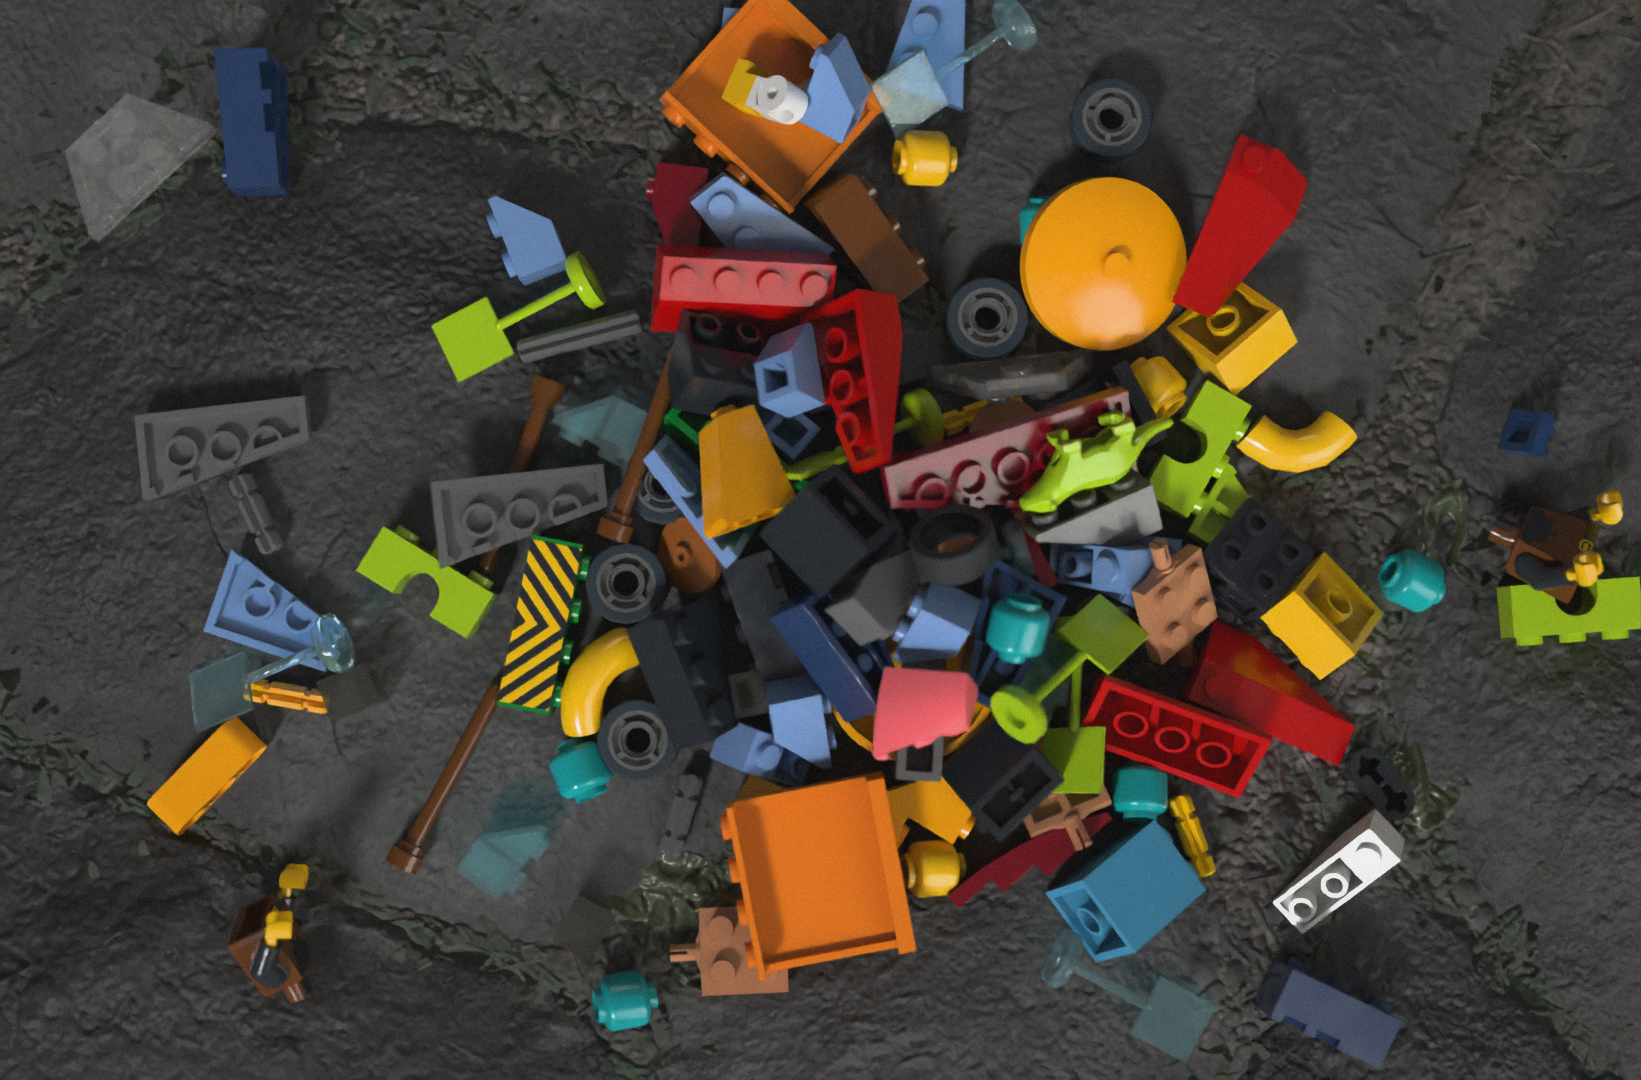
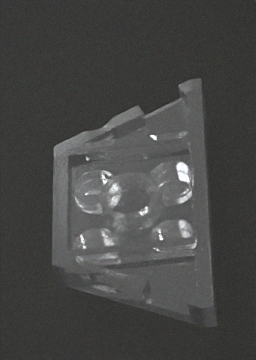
[65,94,218,242]
[930,349,1095,404]

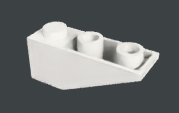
[1272,809,1405,934]

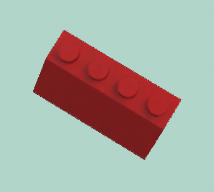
[650,244,837,336]
[1080,674,1273,798]

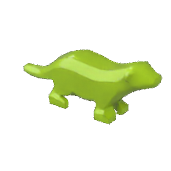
[1019,410,1173,513]

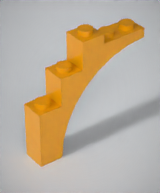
[737,714,995,849]

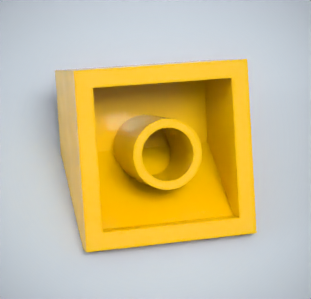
[1166,282,1298,396]
[1260,552,1384,680]

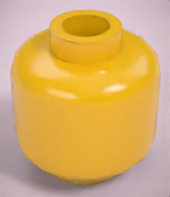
[892,130,957,186]
[1130,356,1187,418]
[899,839,966,898]

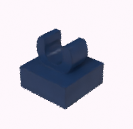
[1498,409,1556,458]

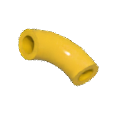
[1236,411,1357,473]
[560,626,639,737]

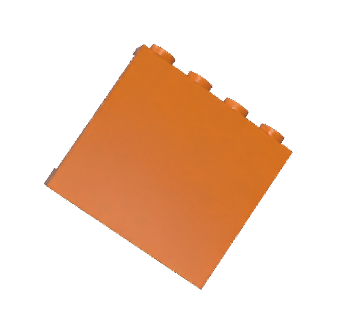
[659,0,892,216]
[720,771,917,981]

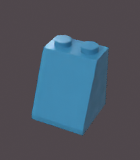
[1045,819,1206,963]

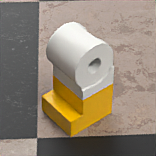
[721,58,808,124]

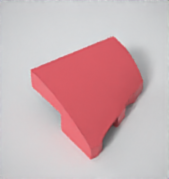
[873,667,979,760]

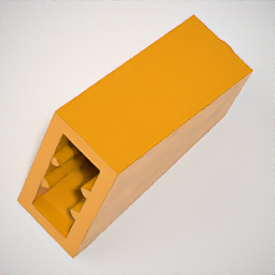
[699,404,796,540]

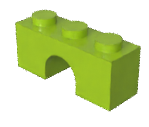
[1146,380,1252,520]
[356,525,500,639]
[1497,577,1641,646]

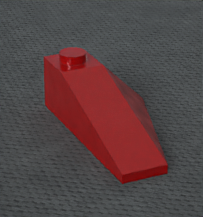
[1171,134,1308,318]
[800,289,903,473]
[1180,620,1356,766]

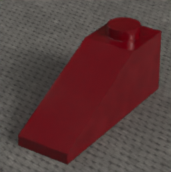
[646,162,711,247]

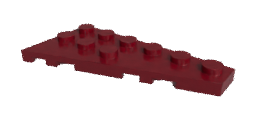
[879,386,1138,508]

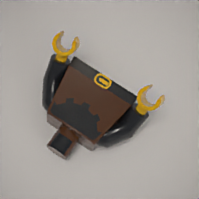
[1487,490,1623,604]
[227,863,313,1003]

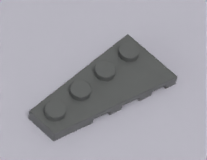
[134,395,313,501]
[429,464,608,569]

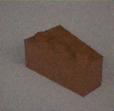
[799,171,929,303]

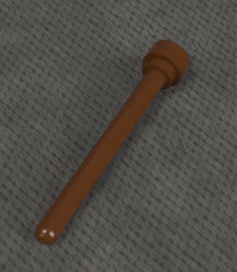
[596,345,673,544]
[477,375,566,574]
[385,682,501,875]

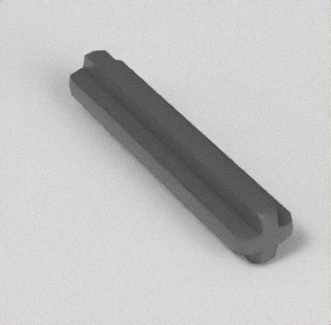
[517,309,642,363]

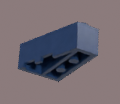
[769,575,895,723]
[1253,955,1402,1069]

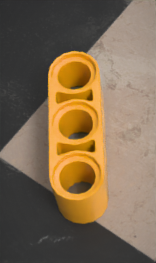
[146,715,267,835]

